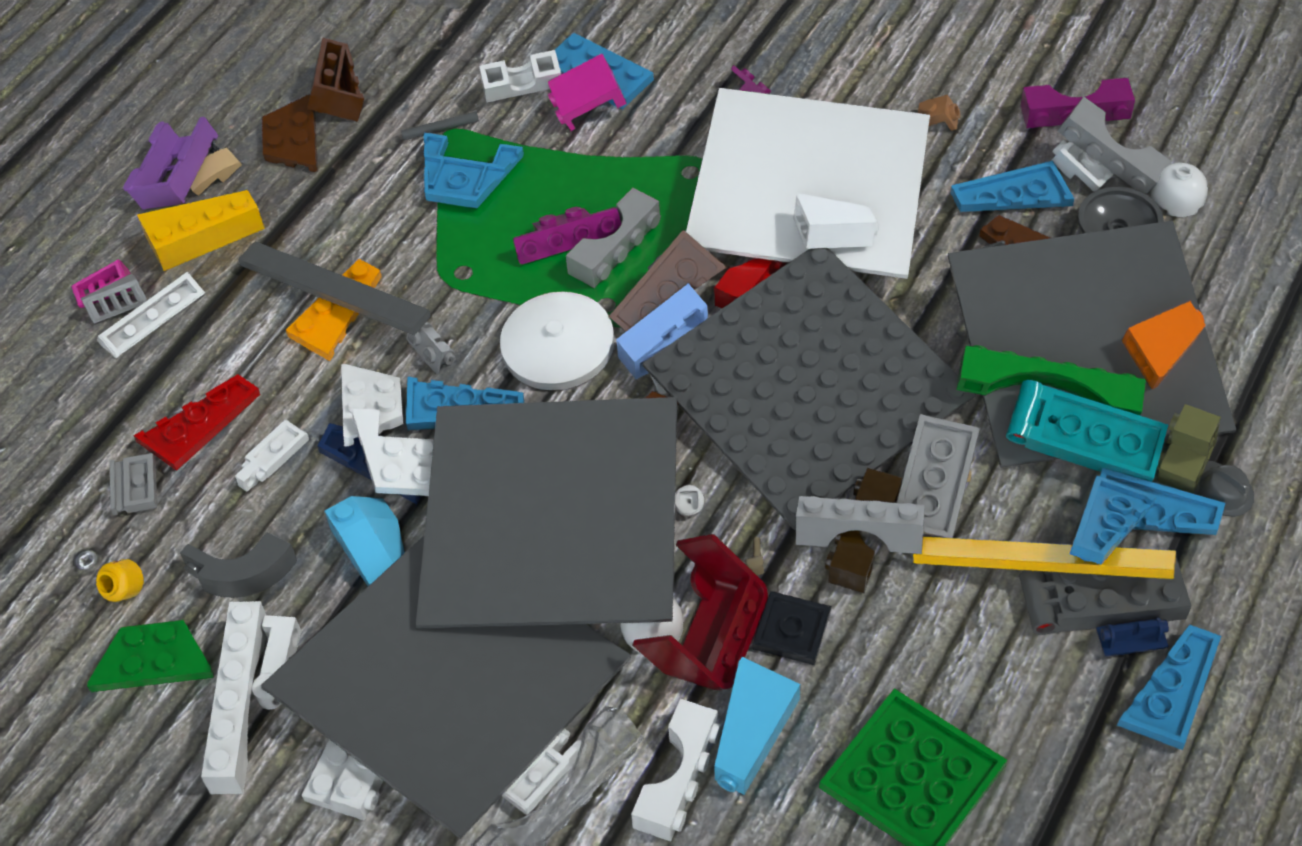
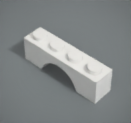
[631,699,722,842]

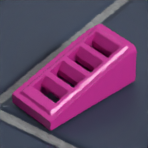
[71,259,131,308]

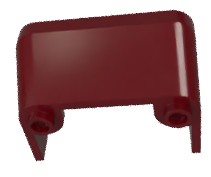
[632,534,768,690]

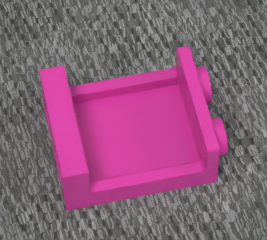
[548,53,627,131]

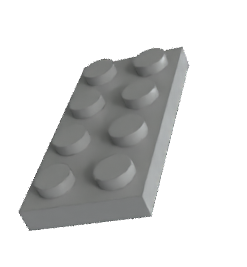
[897,414,980,538]

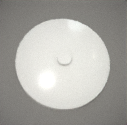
[500,292,615,390]

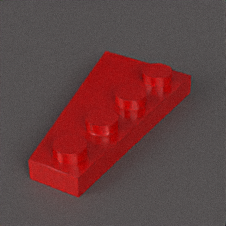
[133,374,261,471]

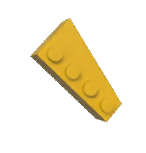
[137,190,265,271]

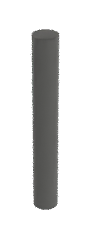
[401,111,479,141]

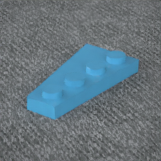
[950,161,1074,212]
[406,377,525,430]
[1070,475,1157,565]
[1117,624,1221,750]

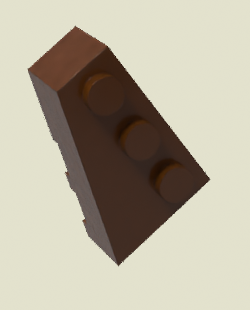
[307,37,364,122]

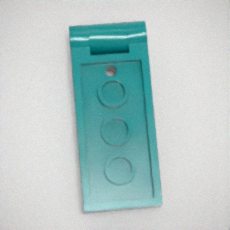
[1006,380,1169,482]

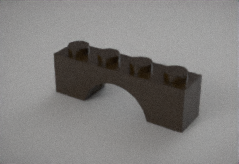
[825,468,903,593]

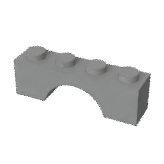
[1057,97,1172,194]
[566,188,661,288]
[796,496,925,554]

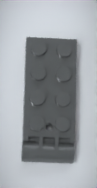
[1019,558,1191,635]

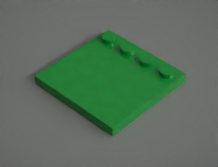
[819,688,1007,846]

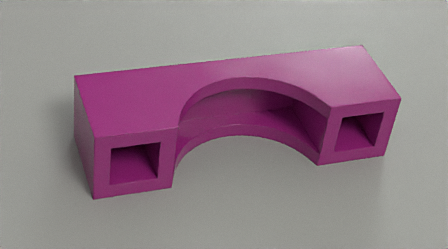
[1020,78,1135,128]

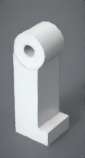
[252,615,301,710]

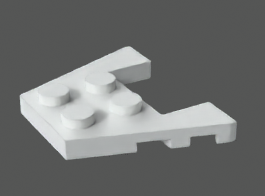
[352,408,434,496]

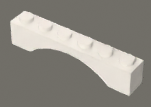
[201,601,266,794]

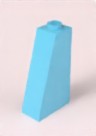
[714,657,800,795]

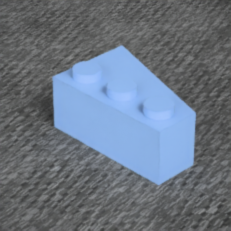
[616,283,708,380]

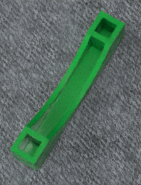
[956,345,1146,415]

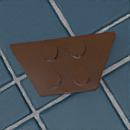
[262,94,318,172]

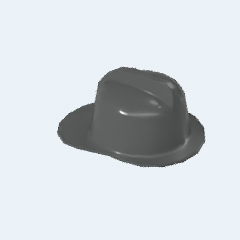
[1194,461,1254,517]

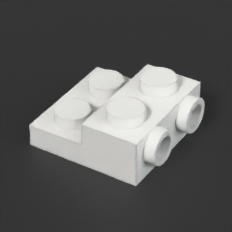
[1051,140,1113,192]
[302,740,383,821]

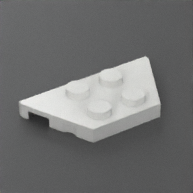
[341,364,403,446]

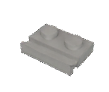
[110,453,157,515]

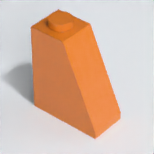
[1122,301,1206,389]

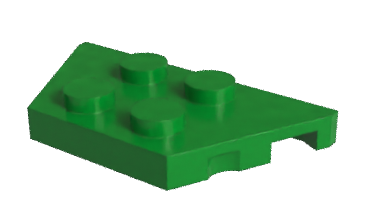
[87,620,214,692]

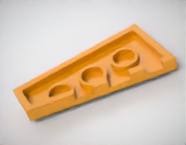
[286,259,381,361]

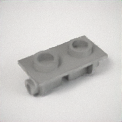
[406,322,456,374]

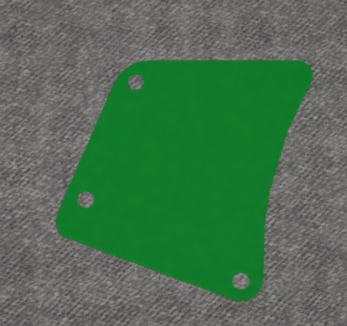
[436,128,703,328]

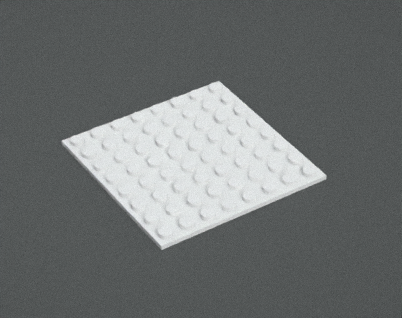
[686,88,930,279]

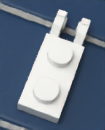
[502,729,586,815]

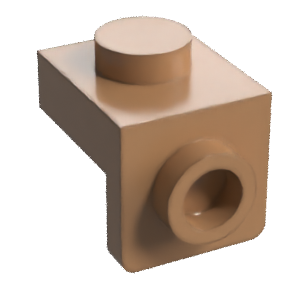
[918,94,960,131]

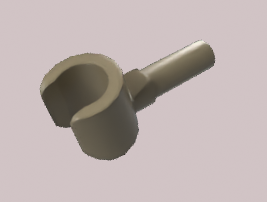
[745,537,764,575]

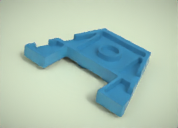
[424,133,524,208]

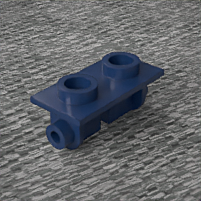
[1096,617,1169,657]

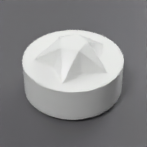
[675,485,704,517]

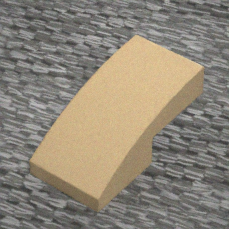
[190,147,242,196]

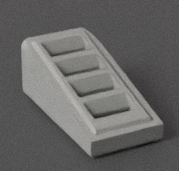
[81,274,147,324]

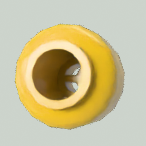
[96,559,144,602]

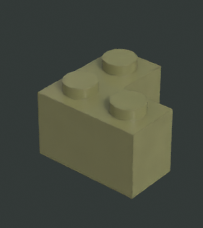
[1157,404,1221,494]

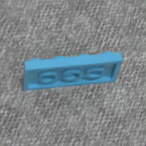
[555,33,654,110]

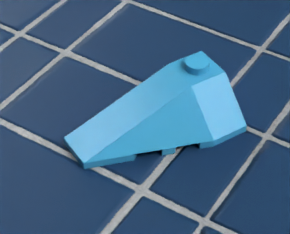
[324,496,405,586]

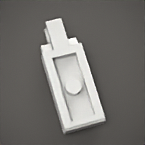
[235,420,309,492]

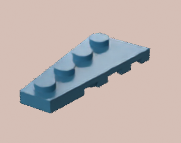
[1100,468,1225,535]

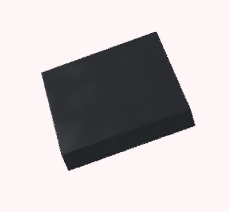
[753,591,832,665]

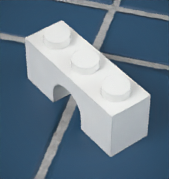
[479,50,561,102]

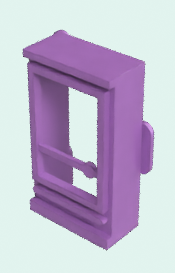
[123,117,219,210]

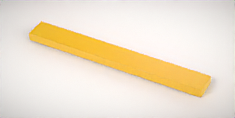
[913,537,1176,579]

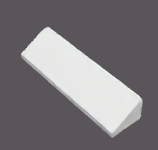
[97,272,205,359]

